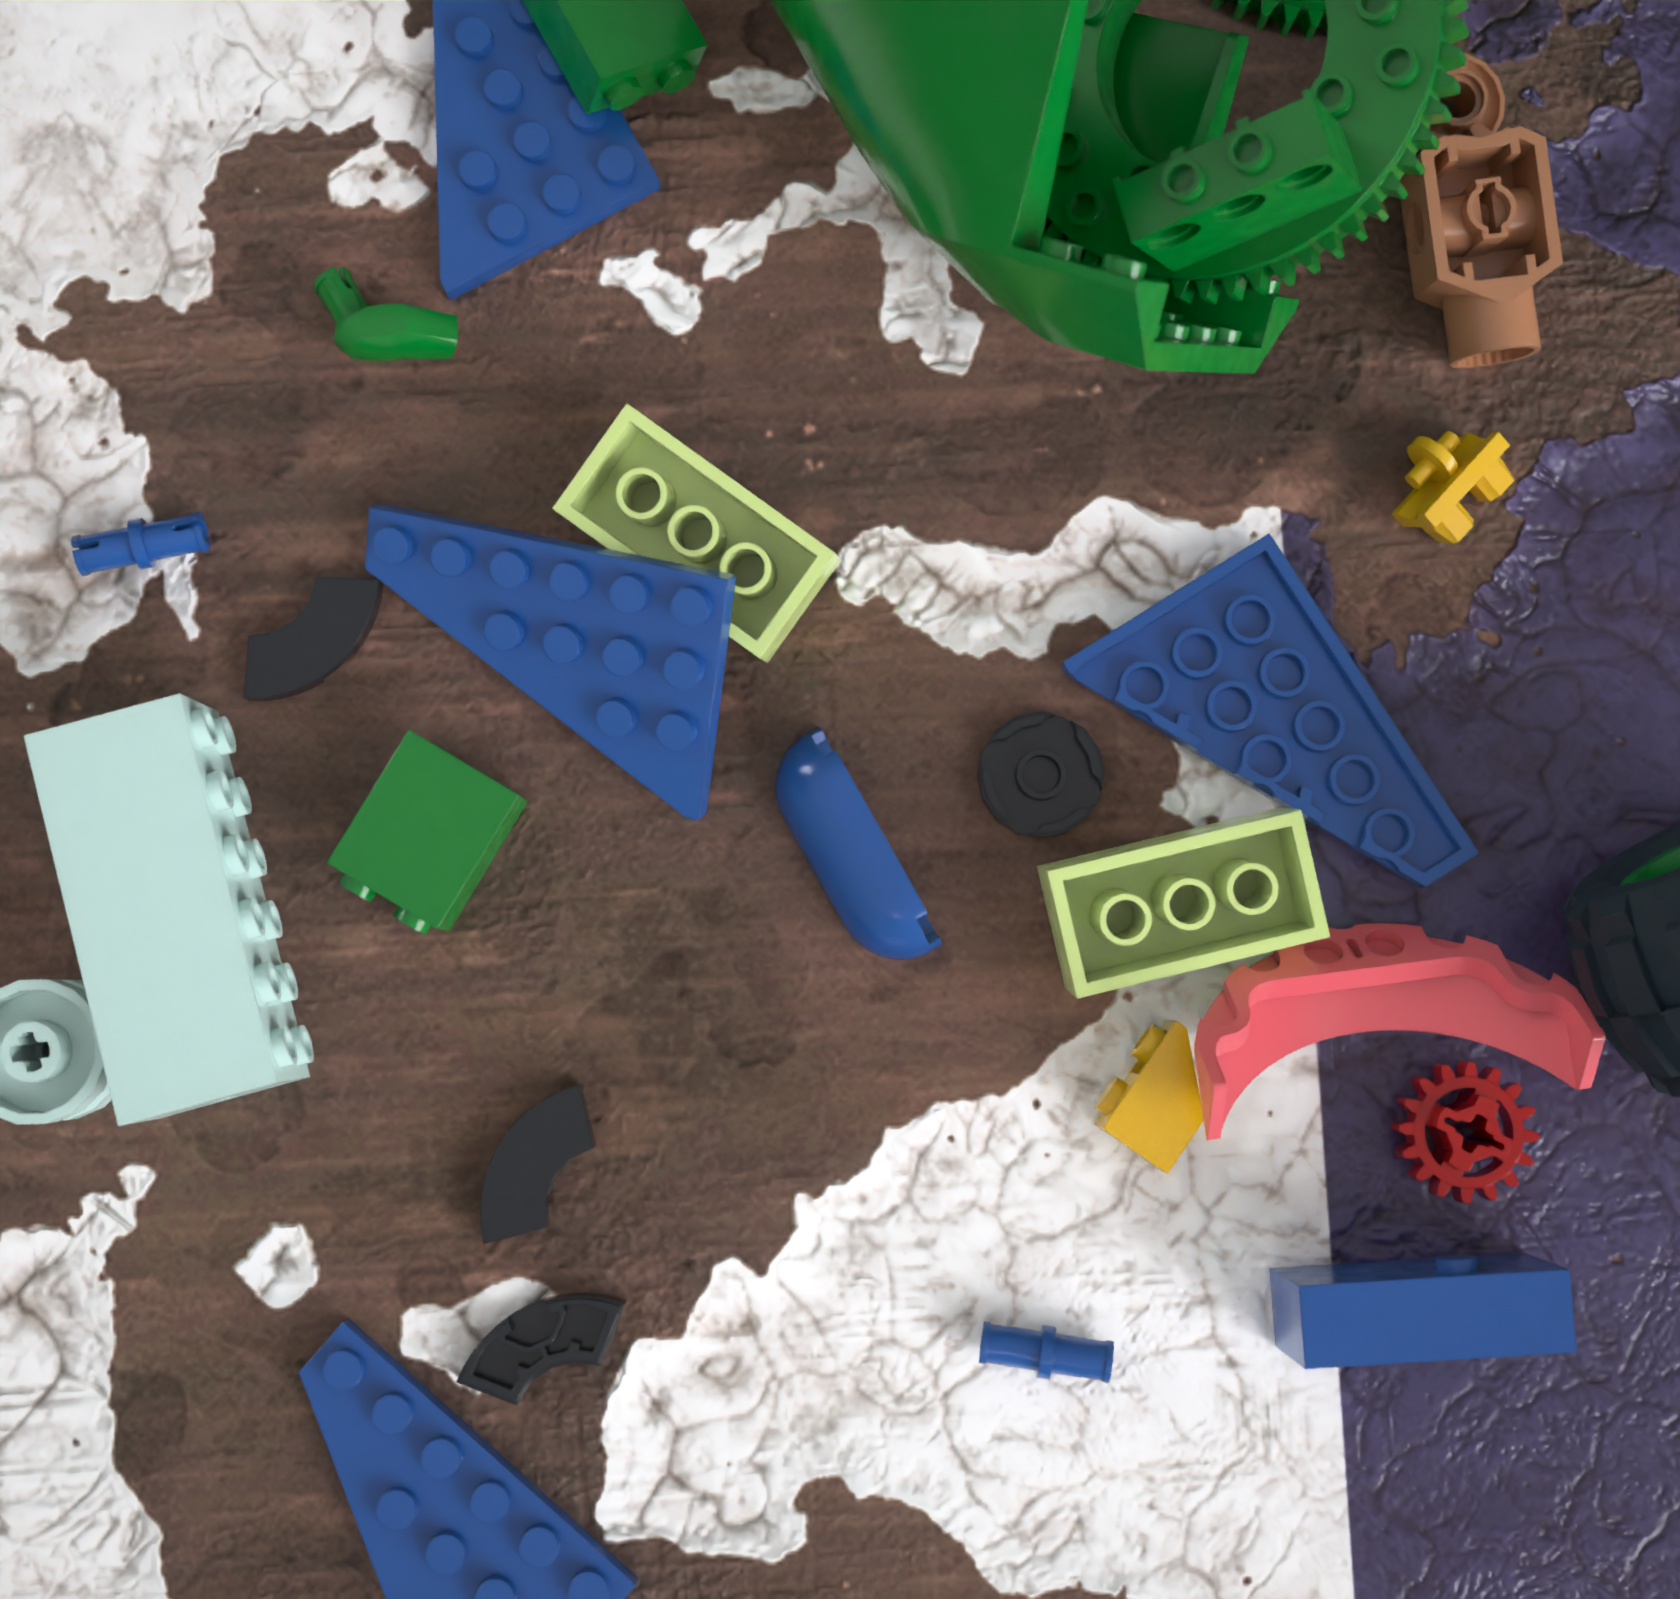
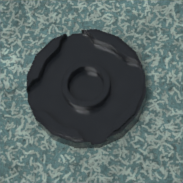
[977,711,1105,839]

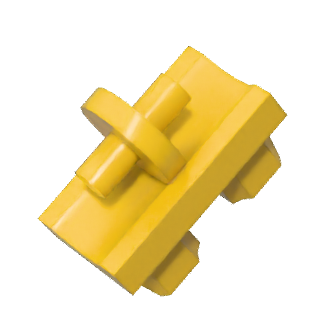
[1391,431,1514,544]

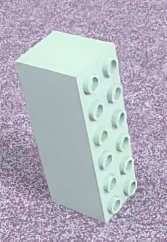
[23,693,314,1126]

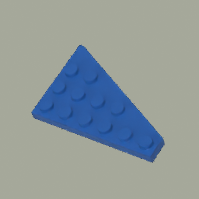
[433,0,661,301]
[365,503,736,821]
[1060,533,1479,888]
[299,1318,638,1599]

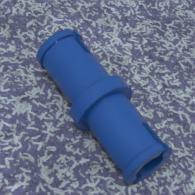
[71,511,211,576]
[978,1321,1114,1383]

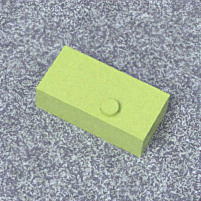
[552,403,841,663]
[1037,807,1330,999]

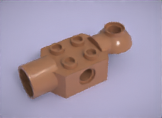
[1400,53,1563,369]

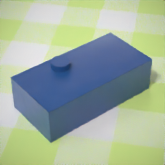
[1269,1252,1577,1369]

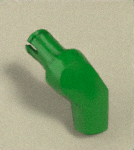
[313,267,458,362]

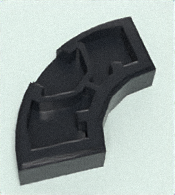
[244,577,384,702]
[480,1084,597,1244]
[456,1293,627,1405]

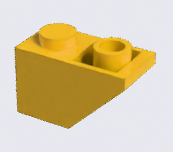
[1094,1020,1204,1174]

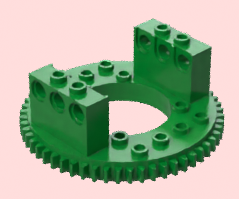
[1043,0,1469,305]

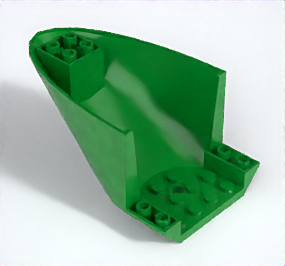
[769,0,1300,374]

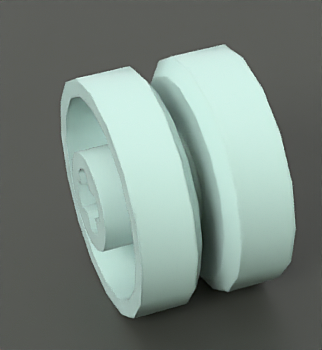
[0,979,112,1124]

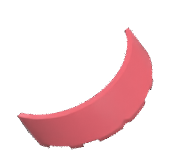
[1194,923,1606,1140]

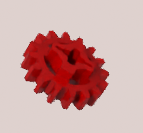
[1391,1061,1539,1204]

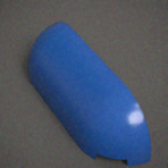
[775,726,942,960]

